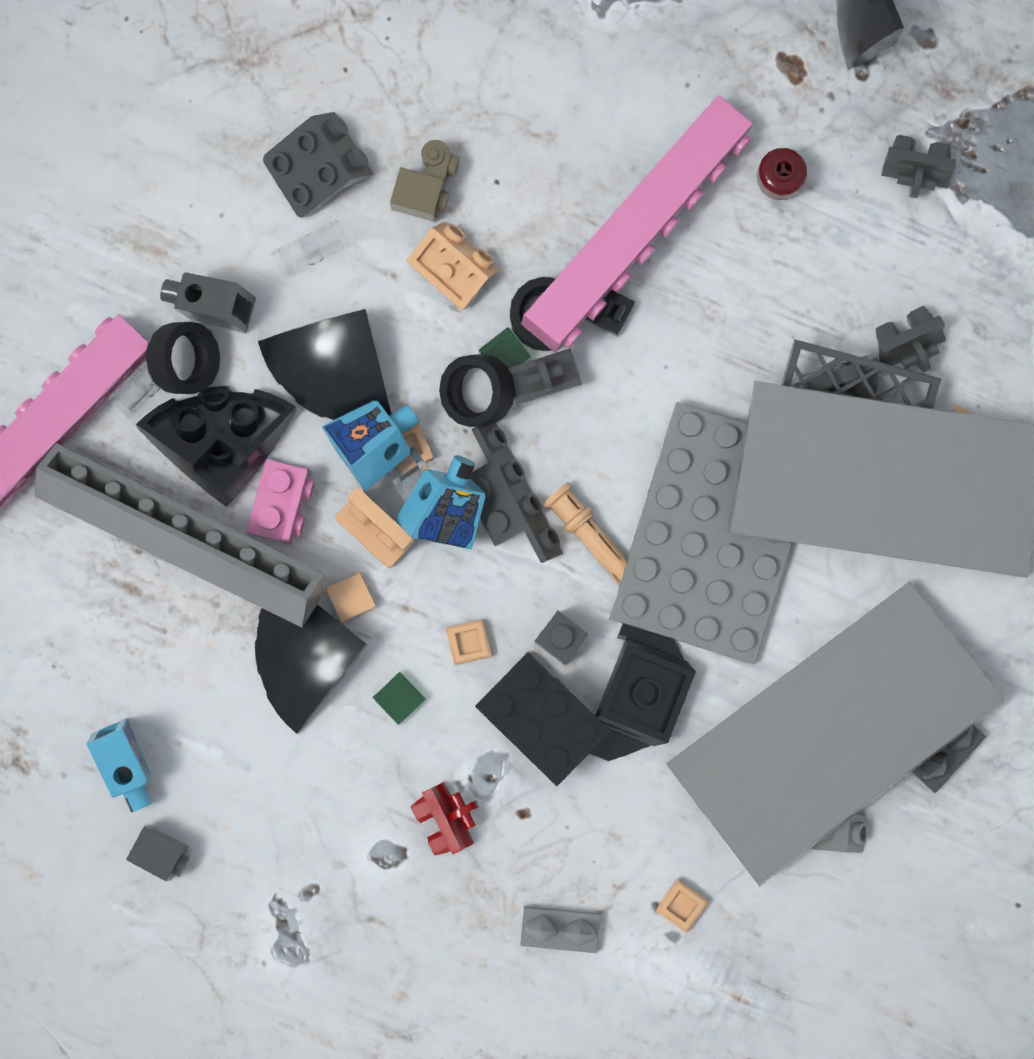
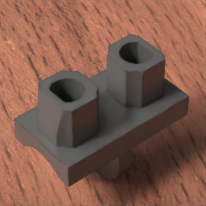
[881,135,956,199]
[875,306,946,373]
[508,348,582,406]

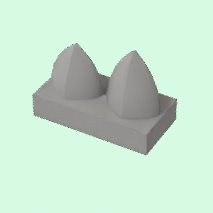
[520,907,600,953]

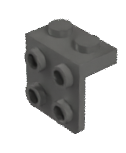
[263,112,374,218]

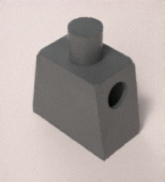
[160,272,256,334]

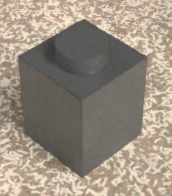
[534,611,588,665]
[126,825,190,882]

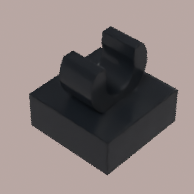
[585,290,635,337]

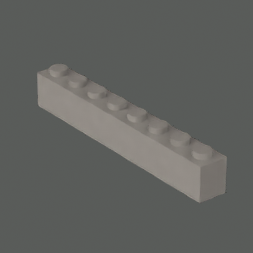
[34,443,325,627]

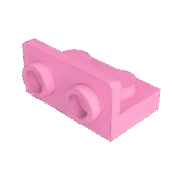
[247,459,315,544]

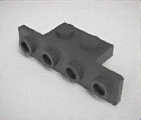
[470,423,563,563]

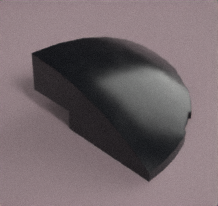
[836,0,904,70]
[258,309,392,420]
[136,386,297,507]
[255,605,368,734]

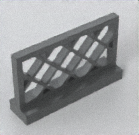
[781,339,941,408]

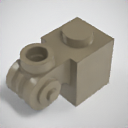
[390,140,460,222]

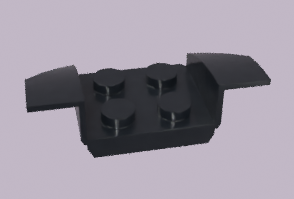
[589,623,696,761]

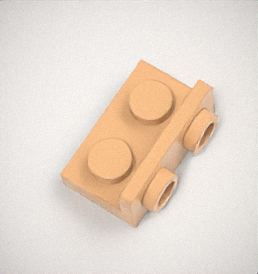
[406,222,499,310]
[335,487,415,568]

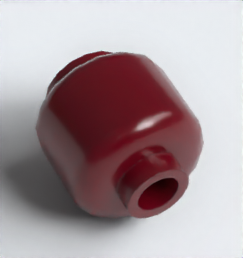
[757,148,807,200]

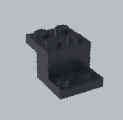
[475,652,611,787]

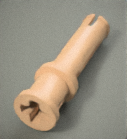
[543,482,627,586]

